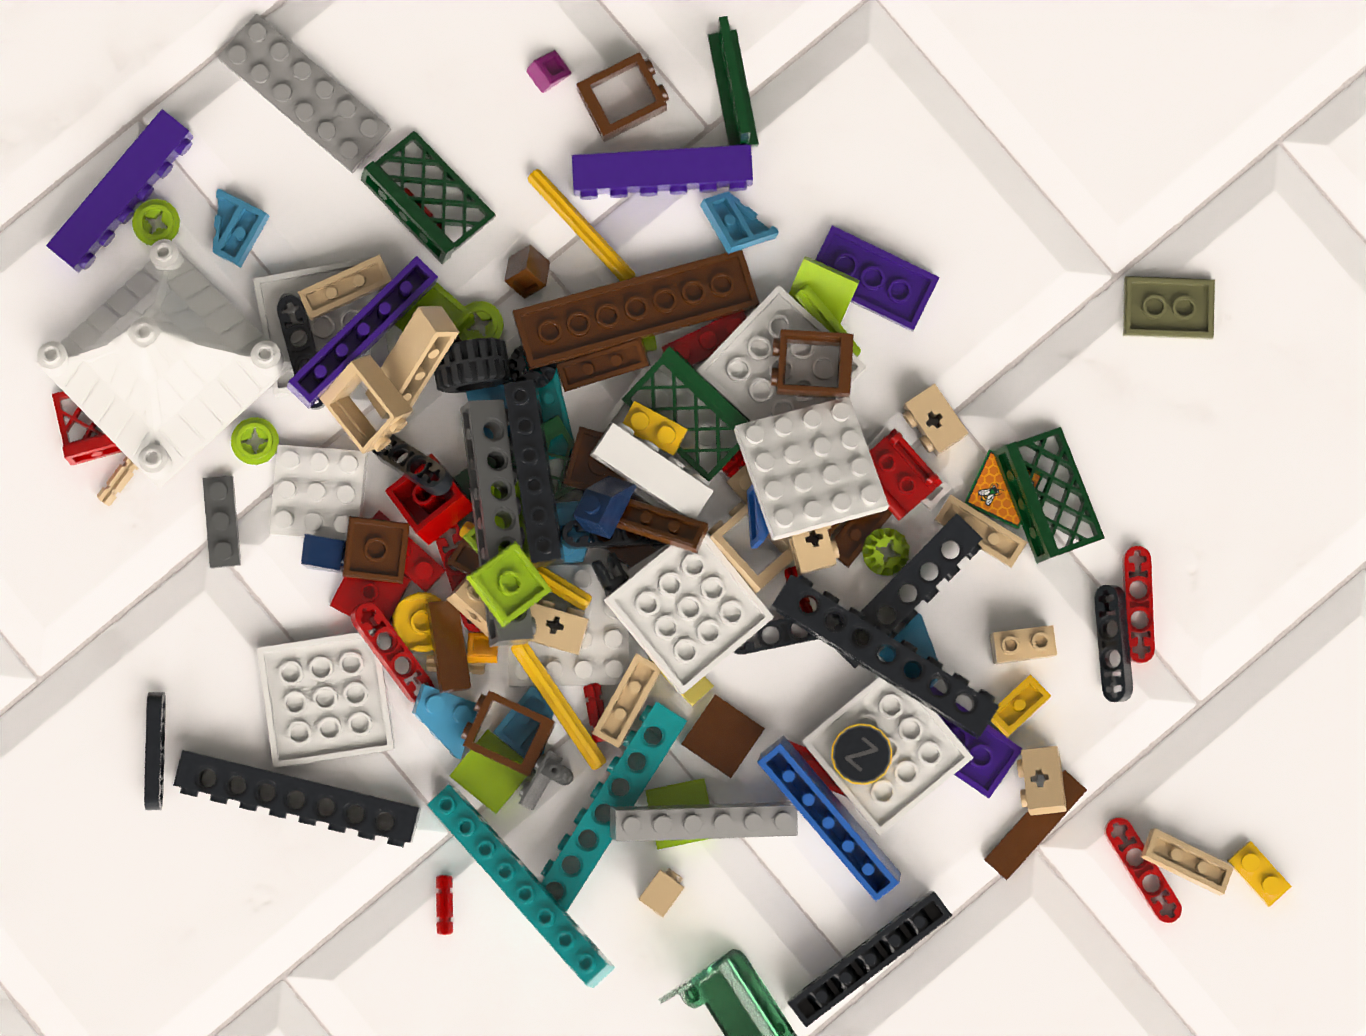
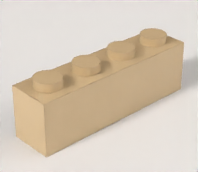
[365,306,459,419]

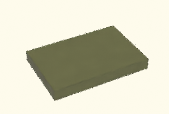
[1123,276,1215,340]

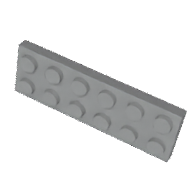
[217,13,391,174]

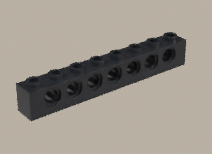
[770,574,999,739]
[173,750,422,848]

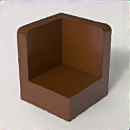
[504,244,550,299]

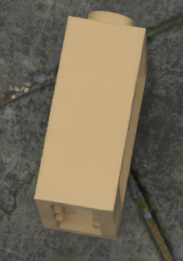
[320,355,414,454]
[707,501,794,594]

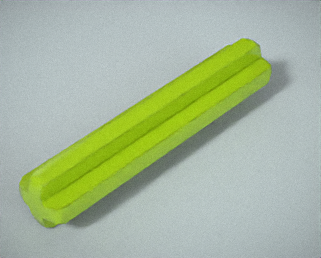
[795,285,861,357]

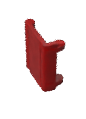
[869,428,943,521]

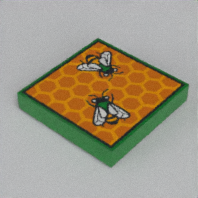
[964,449,1043,530]

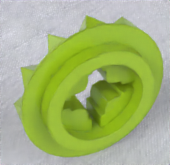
[132,199,181,246]
[458,301,504,341]
[231,417,280,466]
[862,528,910,576]

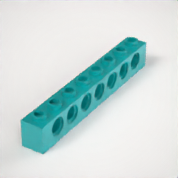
[540,701,687,911]
[427,784,616,989]

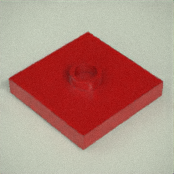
[329,576,411,634]

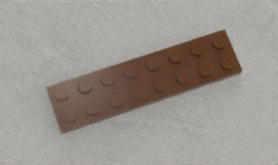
[512,250,760,370]

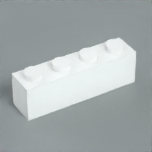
[590,422,714,519]

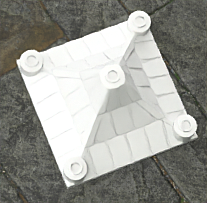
[36,239,292,489]

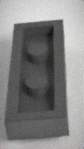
[202,475,242,569]

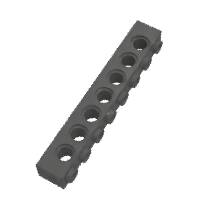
[460,399,536,647]

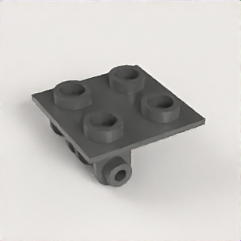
[518,750,574,811]

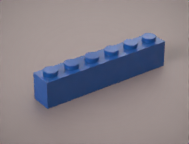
[757,735,901,902]

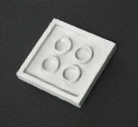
[269,445,368,541]

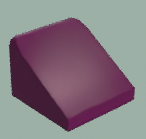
[526,50,572,94]

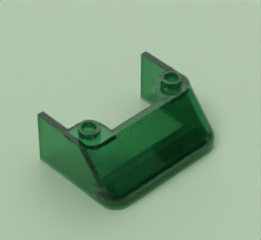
[658,949,797,1036]

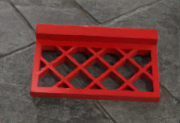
[52,391,122,466]

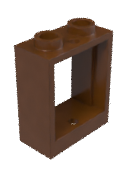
[576,52,670,142]
[771,329,854,399]
[461,690,557,777]

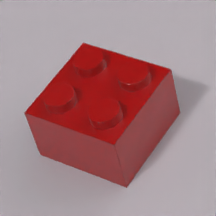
[384,453,473,545]

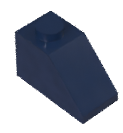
[573,476,636,539]
[301,534,346,573]

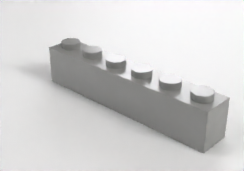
[610,802,798,842]

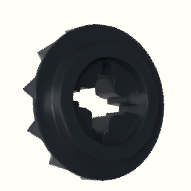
[509,345,557,389]

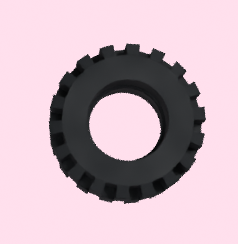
[434,338,511,393]

